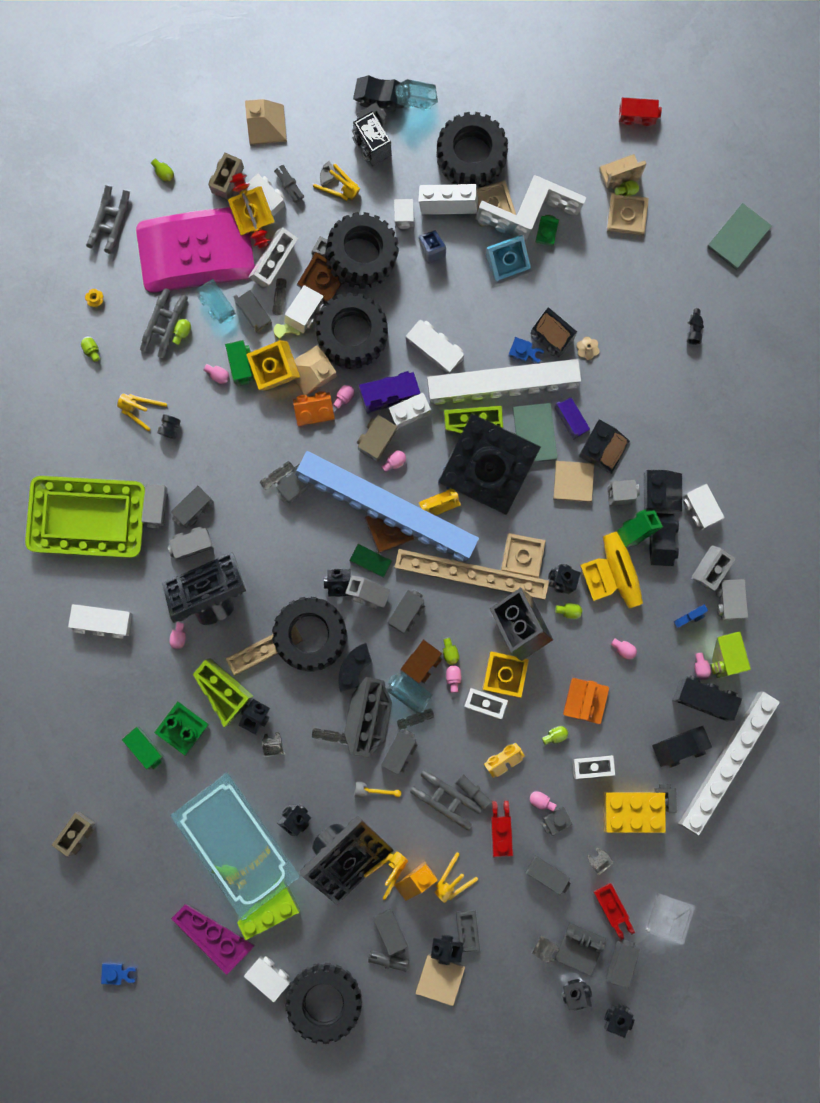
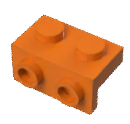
[293,391,335,426]

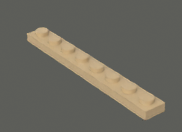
[395,549,549,600]

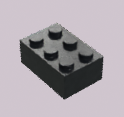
[490,588,553,661]
[672,675,742,722]

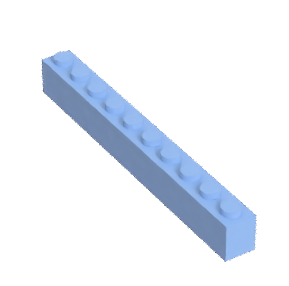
[295,451,479,562]

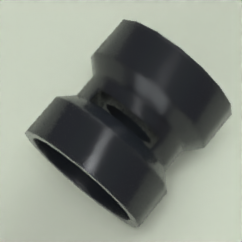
[157,414,181,439]

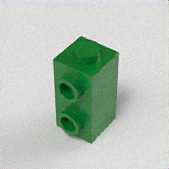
[225,340,253,386]
[617,510,663,547]
[121,727,164,770]

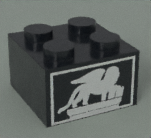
[352,111,392,167]

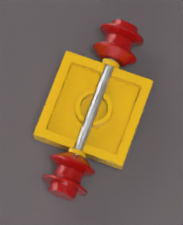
[228,173,275,249]

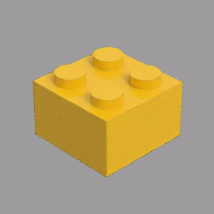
[246,340,300,391]
[482,651,529,698]

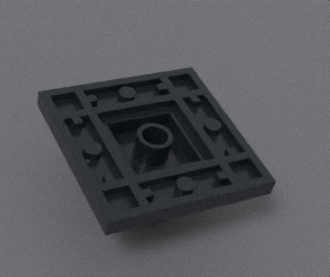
[438,413,541,515]
[162,552,246,625]
[299,816,394,905]

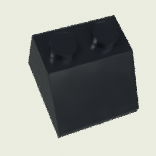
[644,470,682,512]

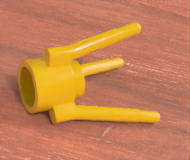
[313,164,361,201]
[117,393,167,431]
[364,851,408,900]
[434,853,478,903]

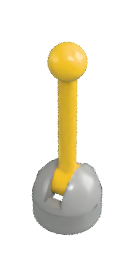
[354,782,402,798]

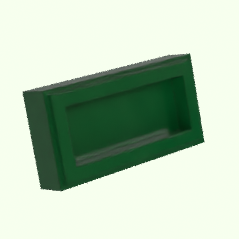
[349,544,392,578]

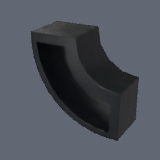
[353,75,408,111]
[649,513,679,566]
[339,643,372,692]
[652,726,712,768]

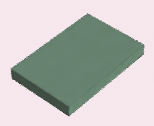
[707,203,772,270]
[513,403,558,462]

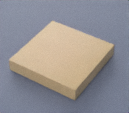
[477,180,516,227]
[607,193,649,236]
[553,461,594,502]
[501,533,546,578]
[415,954,465,1006]

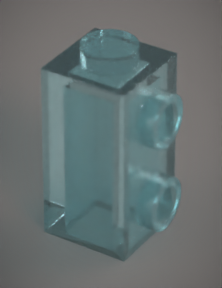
[395,79,438,110]
[197,279,236,324]
[386,672,433,713]

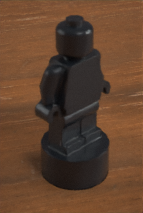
[687,308,704,345]

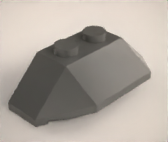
[344,677,392,758]

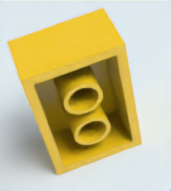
[603,792,666,833]

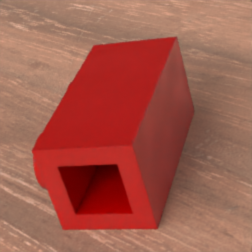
[618,97,662,126]

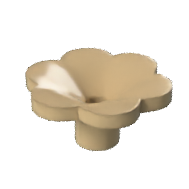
[576,337,600,360]

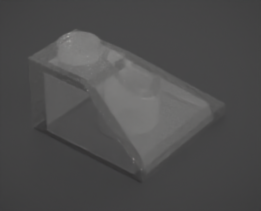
[646,893,695,944]

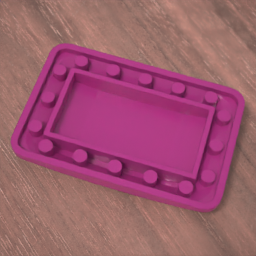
[136,207,255,293]

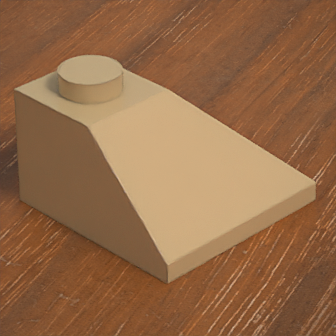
[245,99,287,145]
[294,345,337,396]

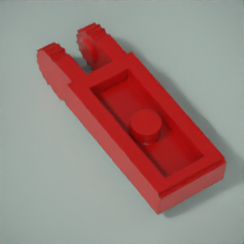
[491,801,513,857]
[593,883,635,941]

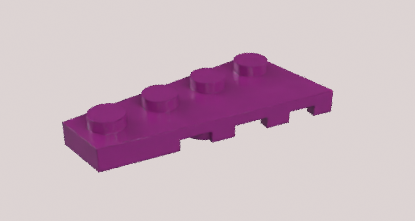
[171,904,255,975]

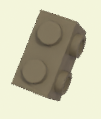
[208,152,244,200]
[357,415,397,462]
[52,812,95,857]

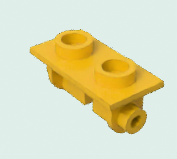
[418,489,461,516]
[484,743,525,778]

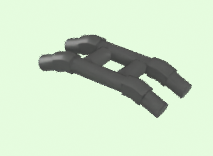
[86,185,130,254]
[140,288,188,358]
[410,770,482,830]

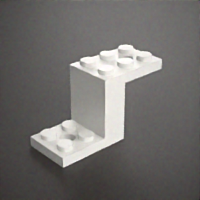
[475,175,586,241]

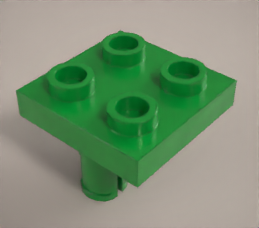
[154,701,209,756]

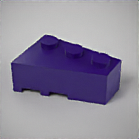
[359,371,421,414]

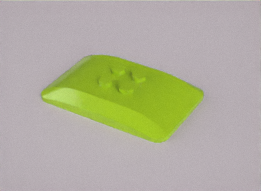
[25,476,145,558]

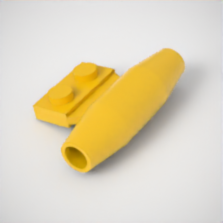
[580,531,643,609]

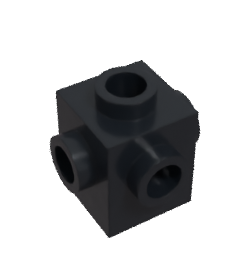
[548,564,581,594]
[324,569,351,597]
[238,699,270,735]
[277,804,312,836]
[431,935,464,965]
[562,979,592,1011]
[604,1004,635,1038]

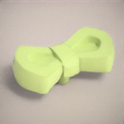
[273,324,301,339]

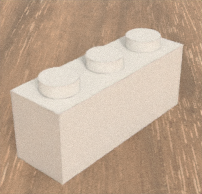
[419,184,478,214]
[248,227,298,288]
[406,320,464,374]
[68,604,132,639]

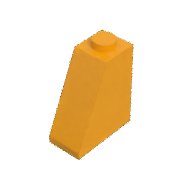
[394,861,438,901]

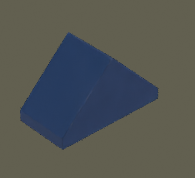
[418,230,446,263]

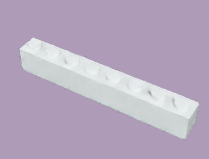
[427,359,581,405]
[678,692,780,835]

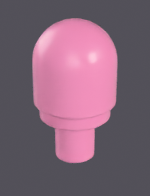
[203,364,229,384]
[333,385,355,409]
[381,451,406,472]
[169,622,186,649]
[611,639,637,660]
[694,653,711,680]
[446,665,462,693]
[530,791,556,812]

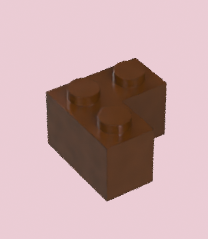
[400,639,442,685]

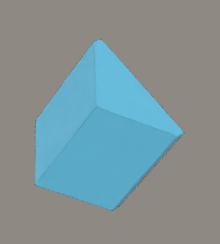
[486,235,531,281]

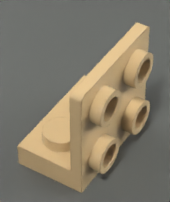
[599,154,646,189]

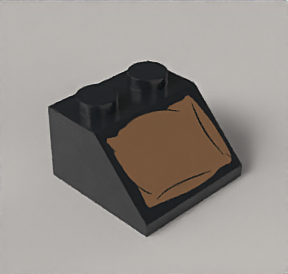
[530,307,577,357]
[579,419,630,474]

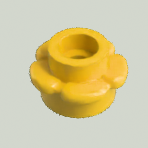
[85,289,104,307]

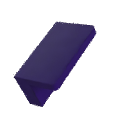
[554,397,590,440]

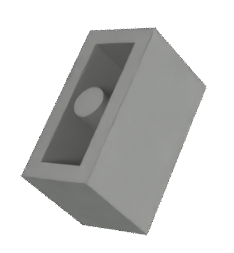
[607,480,640,506]
[691,545,736,591]
[716,579,748,620]

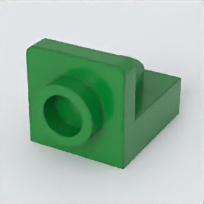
[535,215,559,246]

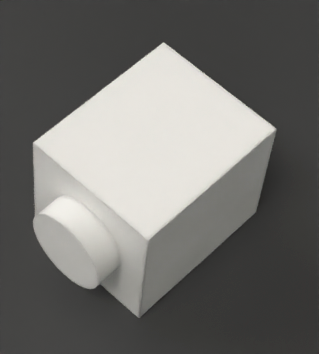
[394,199,414,229]

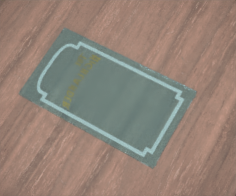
[170,773,300,920]

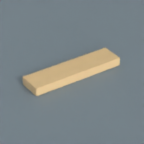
[225,625,303,676]

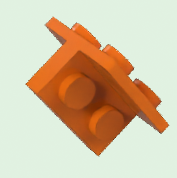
[563,678,609,724]

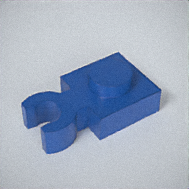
[508,337,544,364]
[674,604,708,628]
[101,963,137,985]

